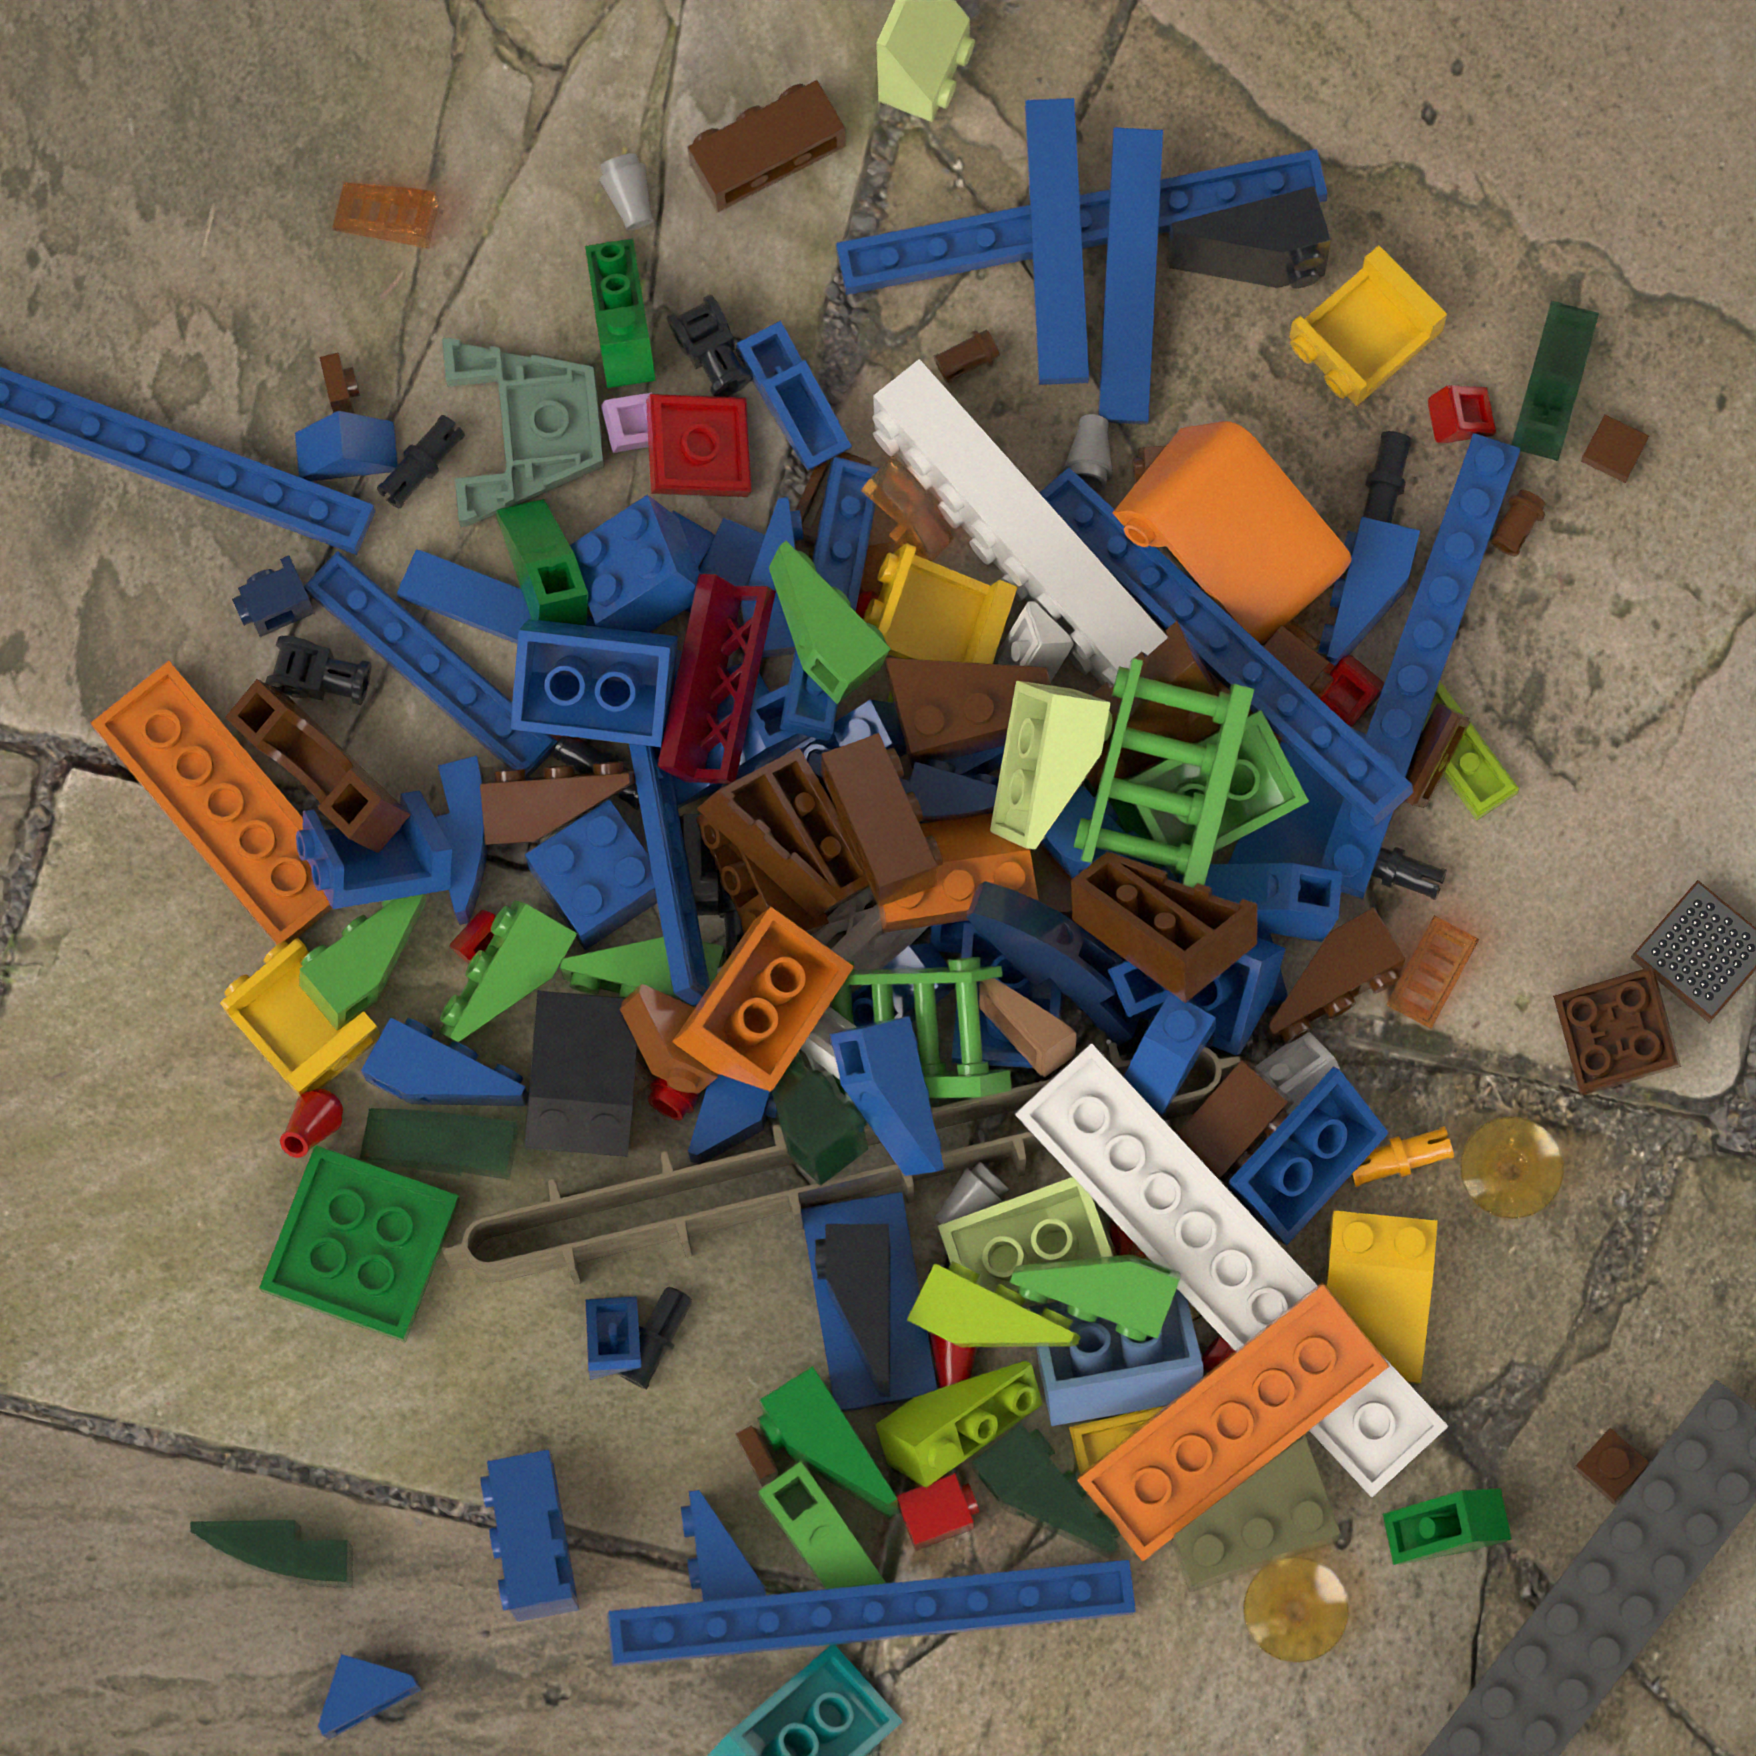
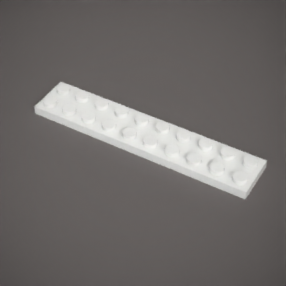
[1015,1043,1449,1497]

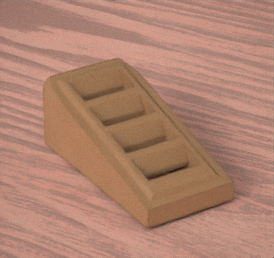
[979,978,1076,1077]

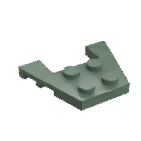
[442,338,604,527]

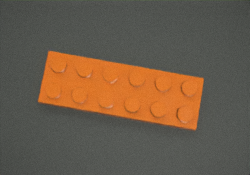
[90,660,332,945]
[1077,1282,1389,1561]

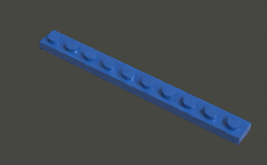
[836,149,1328,295]
[0,367,376,555]
[1319,433,1521,899]
[1039,467,1413,826]
[607,1560,1136,1667]

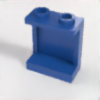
[296,790,452,909]

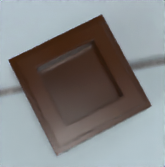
[1581,414,1649,483]
[736,1425,779,1487]

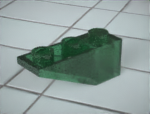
[771,1053,869,1186]
[972,1423,1121,1559]

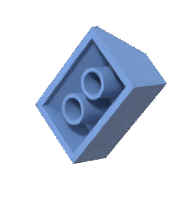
[1029,1289,1203,1426]

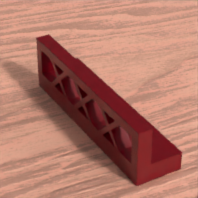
[657,574,776,784]

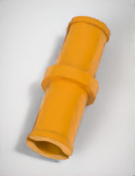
[1351,1126,1454,1188]

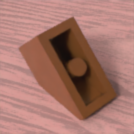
[620,984,718,1094]

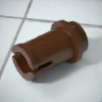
[933,329,1000,384]
[1490,490,1546,557]

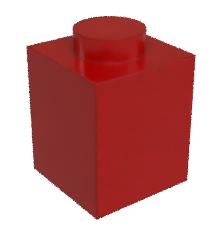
[896,1474,980,1551]

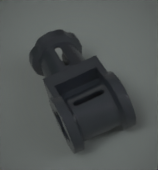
[667,294,753,397]
[265,635,372,705]

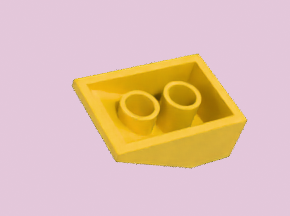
[1324,1210,1438,1384]

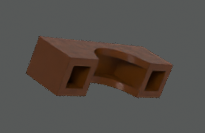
[225,679,411,853]

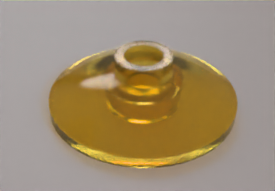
[1460,1117,1564,1219]
[1243,1557,1349,1663]

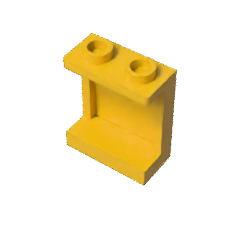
[1289,245,1447,406]
[863,543,1018,664]
[220,938,381,1097]

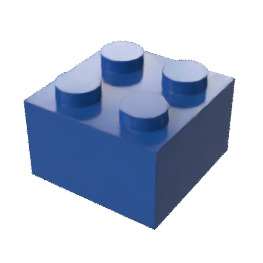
[570,494,700,633]
[525,799,657,950]

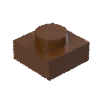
[319,352,360,414]
[1573,1428,1649,1503]

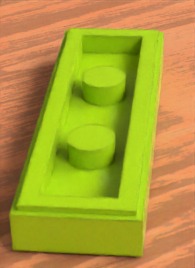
[1423,681,1519,821]

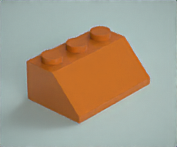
[878,813,1039,933]
[672,906,854,1092]

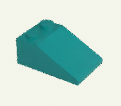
[707,1645,903,1756]

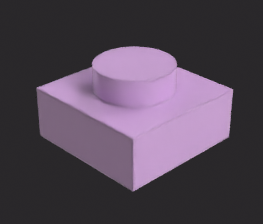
[601,392,652,453]

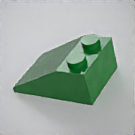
[757,1366,899,1518]

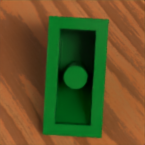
[1383,1488,1512,1565]

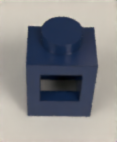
[232,555,315,637]

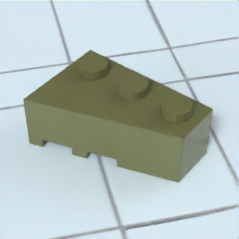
[1172,1435,1341,1593]

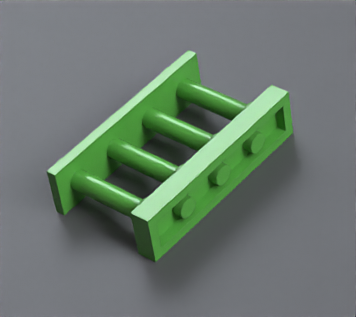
[1073,658,1254,888]
[813,957,1011,1098]

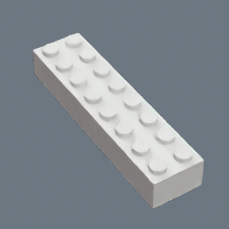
[872,359,1168,686]

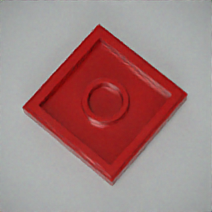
[646,394,752,497]

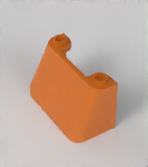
[1113,421,1352,645]

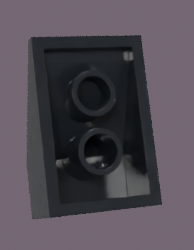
[1167,186,1331,289]
[523,990,637,1157]
[815,1224,891,1397]

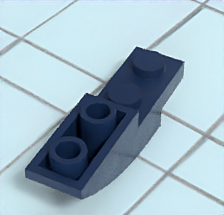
[808,749,999,824]
[966,881,1142,1046]

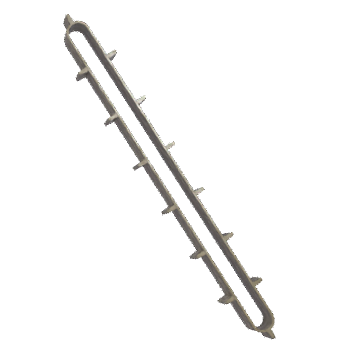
[443,1043,1240,1285]

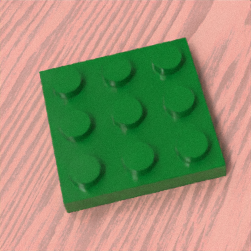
[259,1145,461,1343]

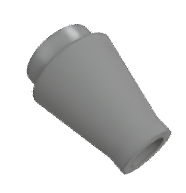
[599,153,654,230]
[1063,415,1113,492]
[934,1161,1009,1224]

